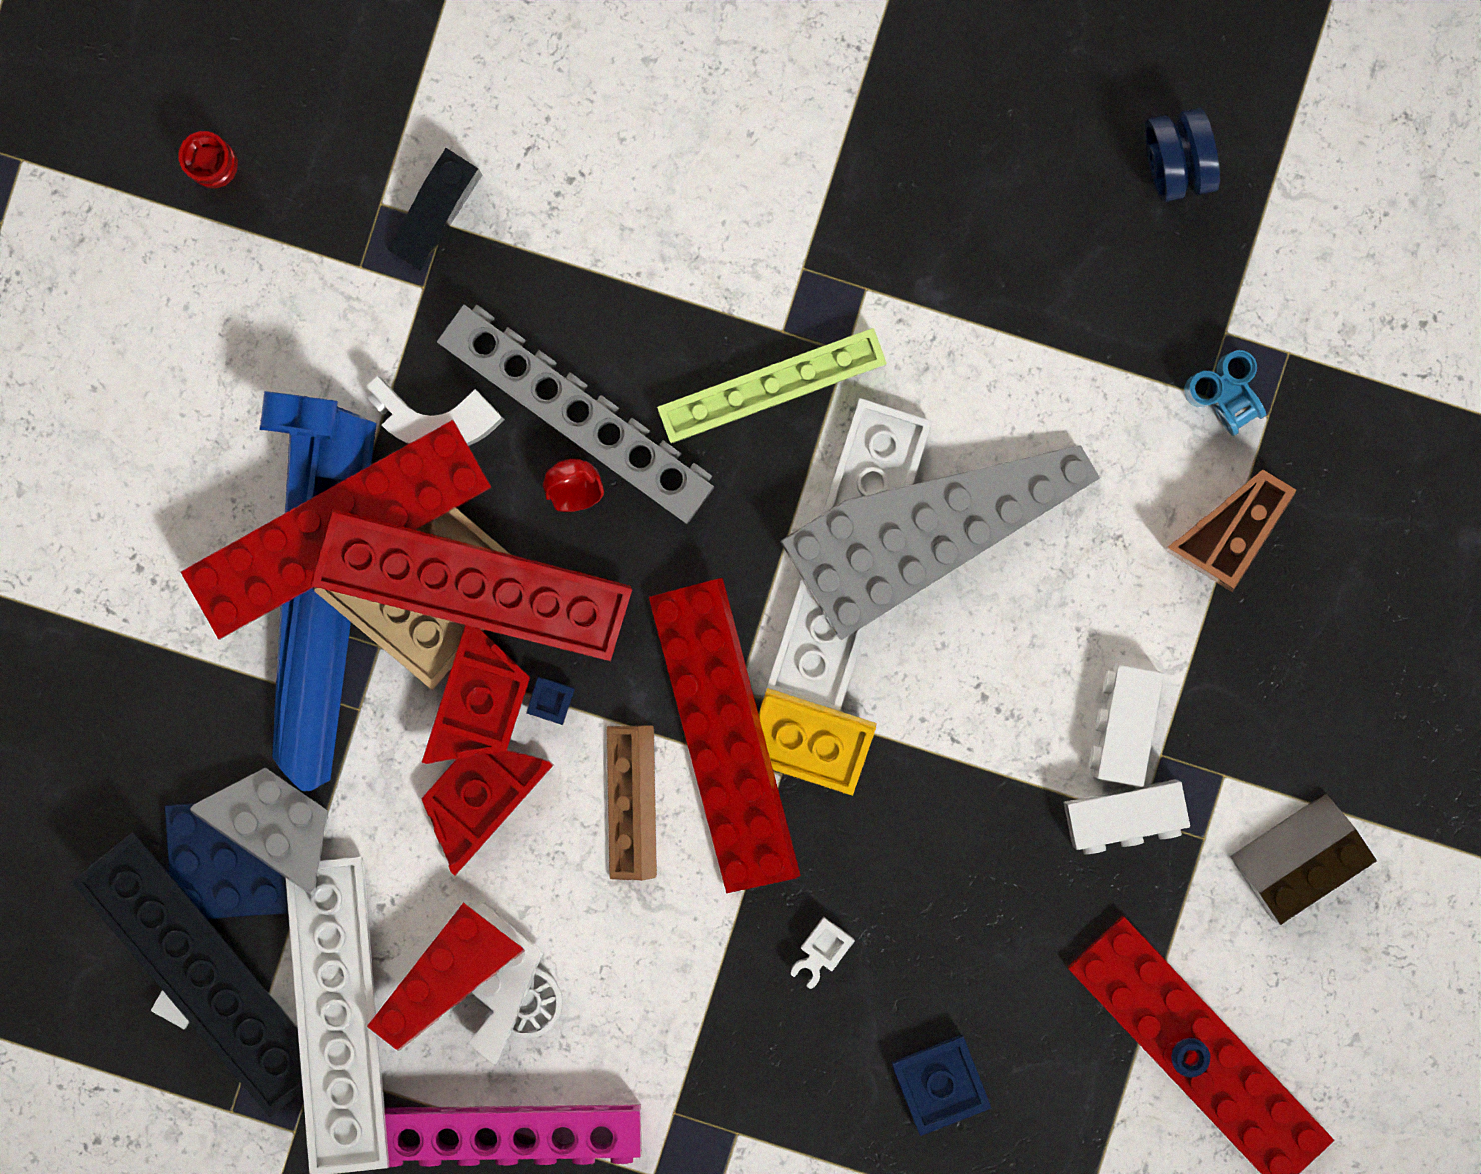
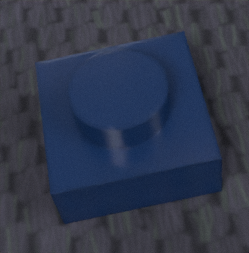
[526,676,575,725]

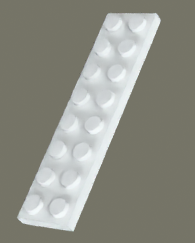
[766,398,933,711]
[286,857,389,1174]

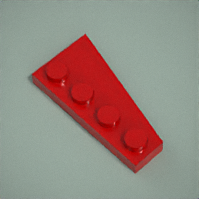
[367,902,525,1051]

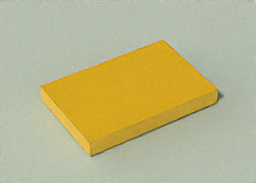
[759,688,877,796]

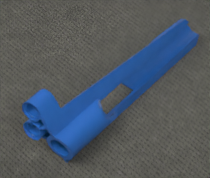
[259,391,377,791]

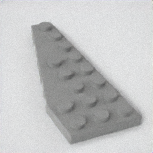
[780,445,1100,640]

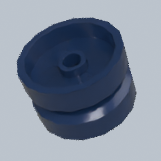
[1145,107,1220,203]

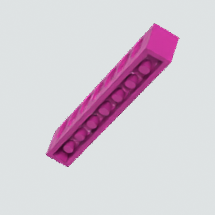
[385,1104,642,1167]

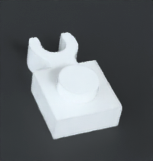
[790,916,855,989]

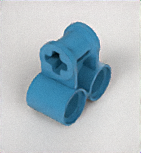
[1184,350,1267,436]

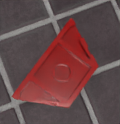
[422,625,530,764]
[421,749,554,876]

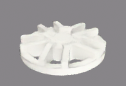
[491,968,562,1039]

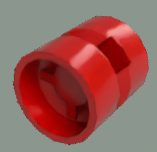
[179,131,238,188]

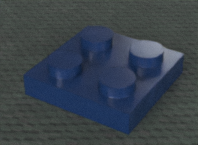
[891,1034,991,1136]

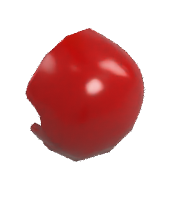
[543,459,604,512]

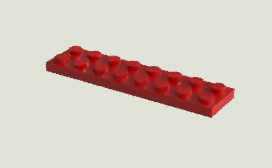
[181,420,492,640]
[311,508,632,661]
[649,577,801,894]
[1067,915,1335,1174]

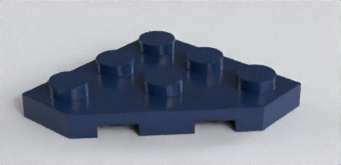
[165,803,288,919]

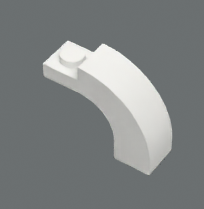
[366,376,505,446]

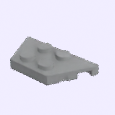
[190,768,328,896]

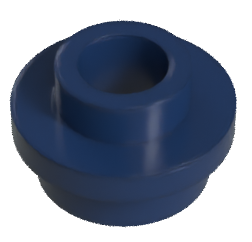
[1171,1038,1210,1077]

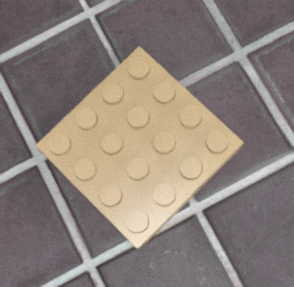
[314,508,511,690]

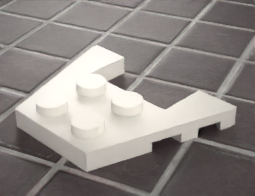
[382,903,543,1066]

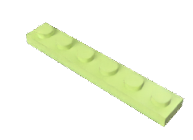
[657,328,887,444]

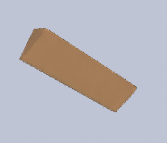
[607,725,657,881]

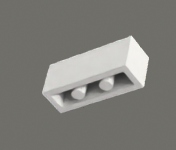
[1089,664,1165,787]
[1064,779,1190,855]

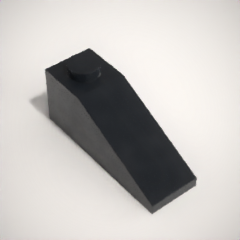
[388,148,482,271]

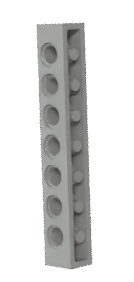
[437,304,714,524]

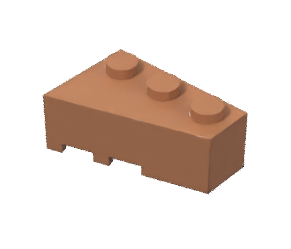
[1167,470,1296,592]

